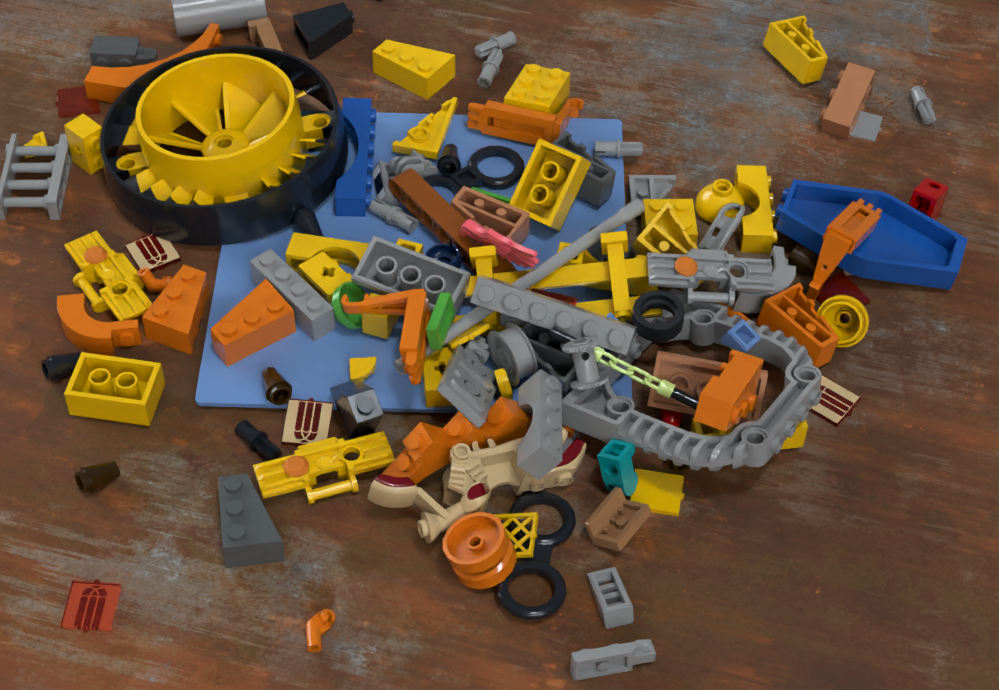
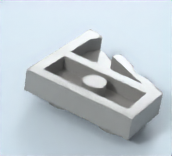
[628,175,676,216]

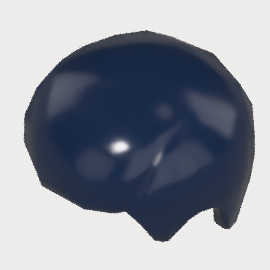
[425,243,462,269]

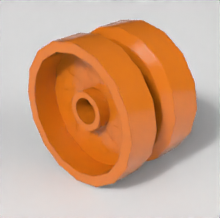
[443,512,517,589]

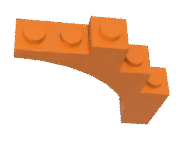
[84,23,223,103]
[382,397,533,484]

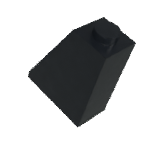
[293,2,355,60]
[330,379,384,440]

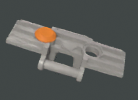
[647,248,775,306]

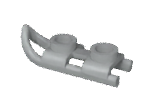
[698,203,745,250]

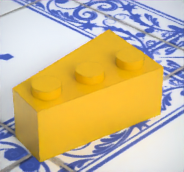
[763,15,828,84]
[372,40,455,100]
[631,201,703,291]

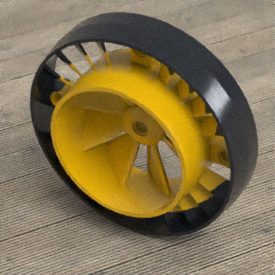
[100,46,349,246]

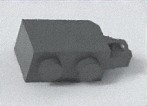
[89,35,158,68]

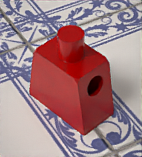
[909,178,949,220]

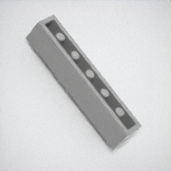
[470,275,637,355]

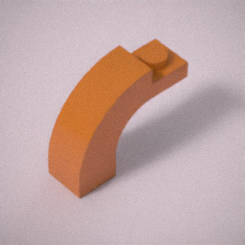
[57,293,142,356]

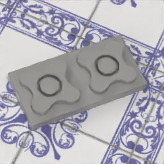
[437,344,498,428]

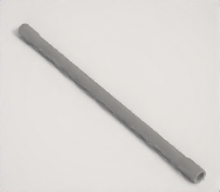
[393,199,645,376]

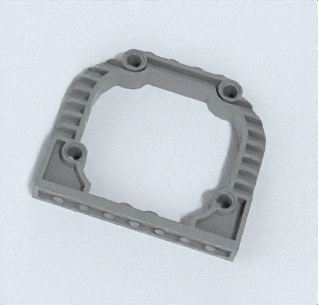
[562,288,822,471]

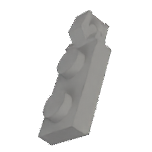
[570,639,656,681]

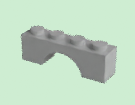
[249,249,336,342]
[517,369,562,480]

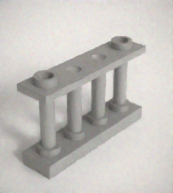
[0,134,72,220]

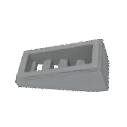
[587,567,634,629]

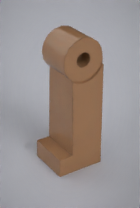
[247,17,283,52]

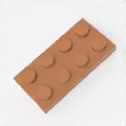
[647,351,768,423]

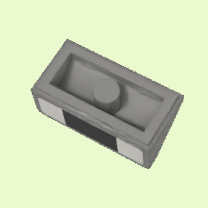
[372,161,402,206]

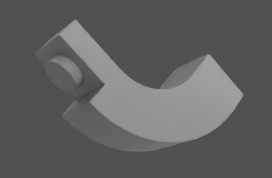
[732,246,796,313]

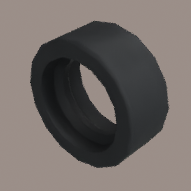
[632,290,684,342]

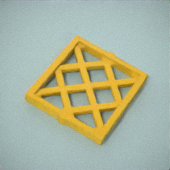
[493,512,539,558]

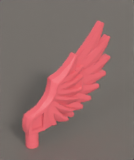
[459,219,539,269]

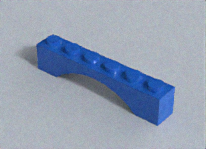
[335,98,376,217]

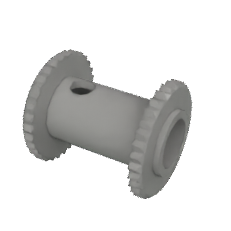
[562,337,609,390]

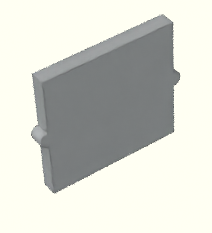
[850,111,883,142]

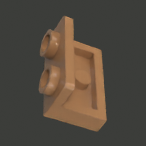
[585,487,652,552]

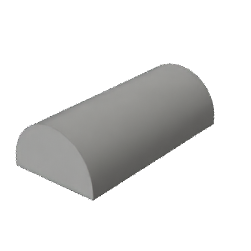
[171,0,267,37]
[351,236,470,317]

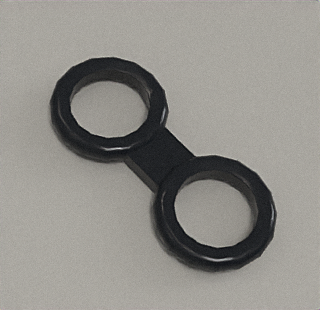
[423,145,525,205]
[496,492,576,620]

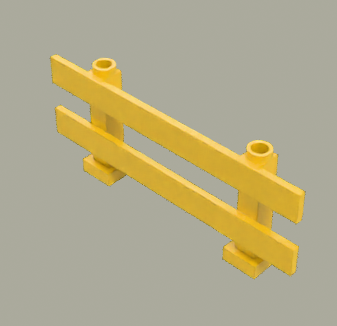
[452,231,663,336]

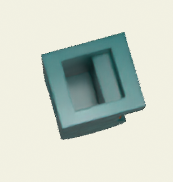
[597,439,638,496]

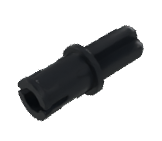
[235,419,282,460]

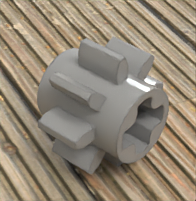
[461,335,490,364]

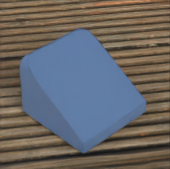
[719,319,761,353]

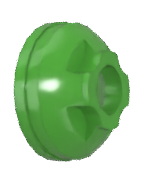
[330,282,365,330]

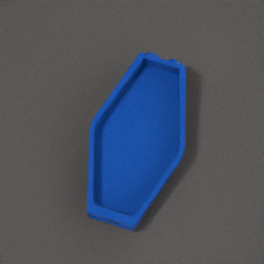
[774,179,968,290]

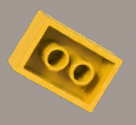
[504,64,570,115]
[509,138,591,231]
[64,352,165,426]

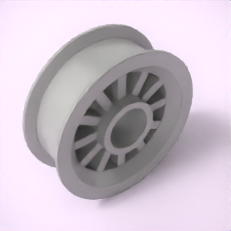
[487,323,538,386]

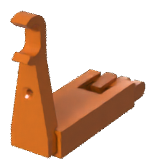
[467,98,584,145]
[806,198,883,302]
[341,289,431,385]

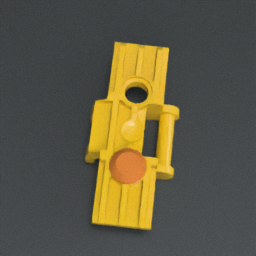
[64,230,152,321]
[253,431,395,505]

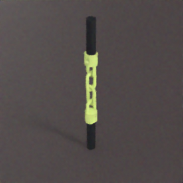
[549,327,699,410]

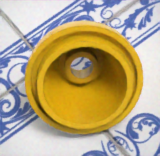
[695,179,744,223]
[817,295,869,347]

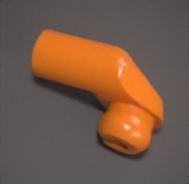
[137,267,172,293]
[306,609,336,653]

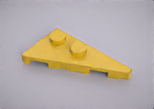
[392,97,458,160]

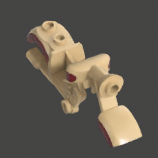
[368,427,587,543]

